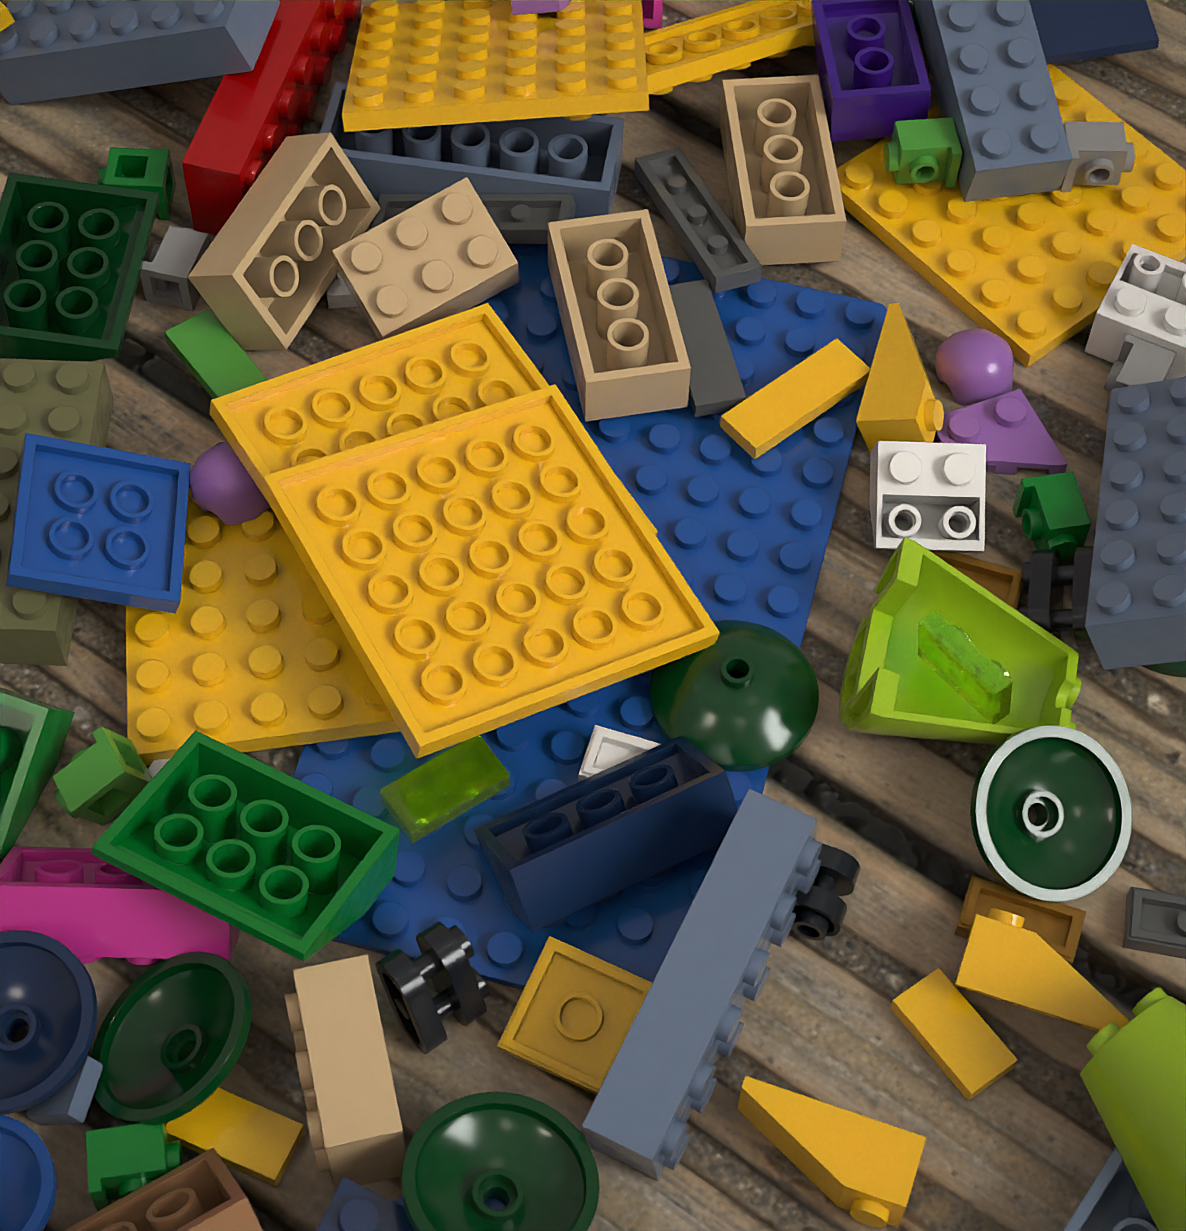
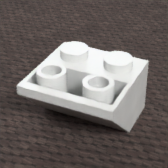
[1084,244,1186,380]
[869,441,986,553]

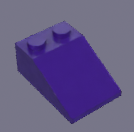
[811,0,931,142]

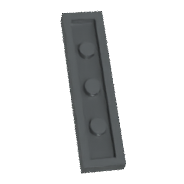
[634,147,762,294]
[371,193,576,244]

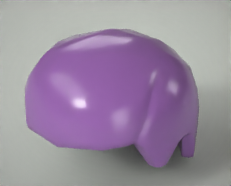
[935,328,1014,405]
[189,442,270,525]

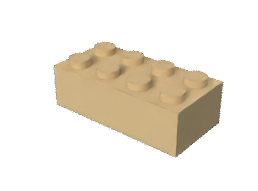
[719,75,846,265]
[188,132,380,351]
[548,209,691,422]

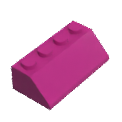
[0,846,240,965]

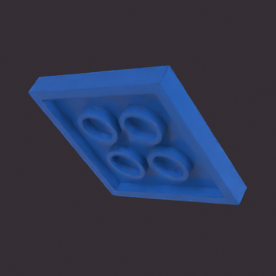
[6,433,191,613]

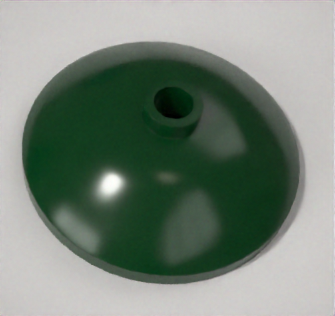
[650,620,819,772]
[970,725,1132,902]
[91,952,252,1125]
[401,1092,599,1231]

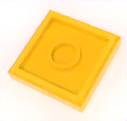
[497,936,652,1095]

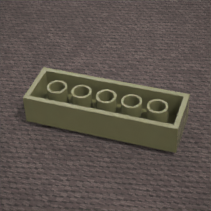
[0,358,114,666]

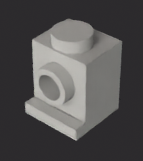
[1060,121,1135,192]
[140,226,210,311]
[1104,333,1176,413]

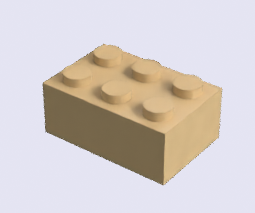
[332,177,519,341]
[285,954,406,1191]

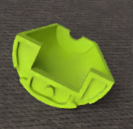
[839,537,1081,745]
[1080,987,1186,1231]

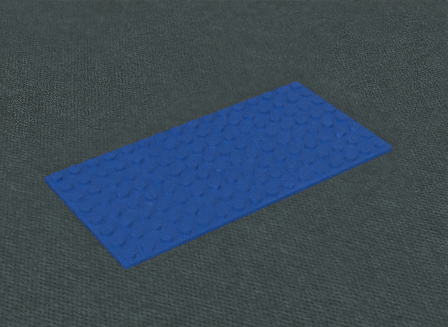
[293,244,887,990]

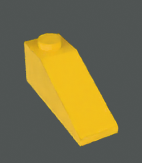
[856,303,944,452]
[954,908,1130,1032]
[737,1076,927,1228]

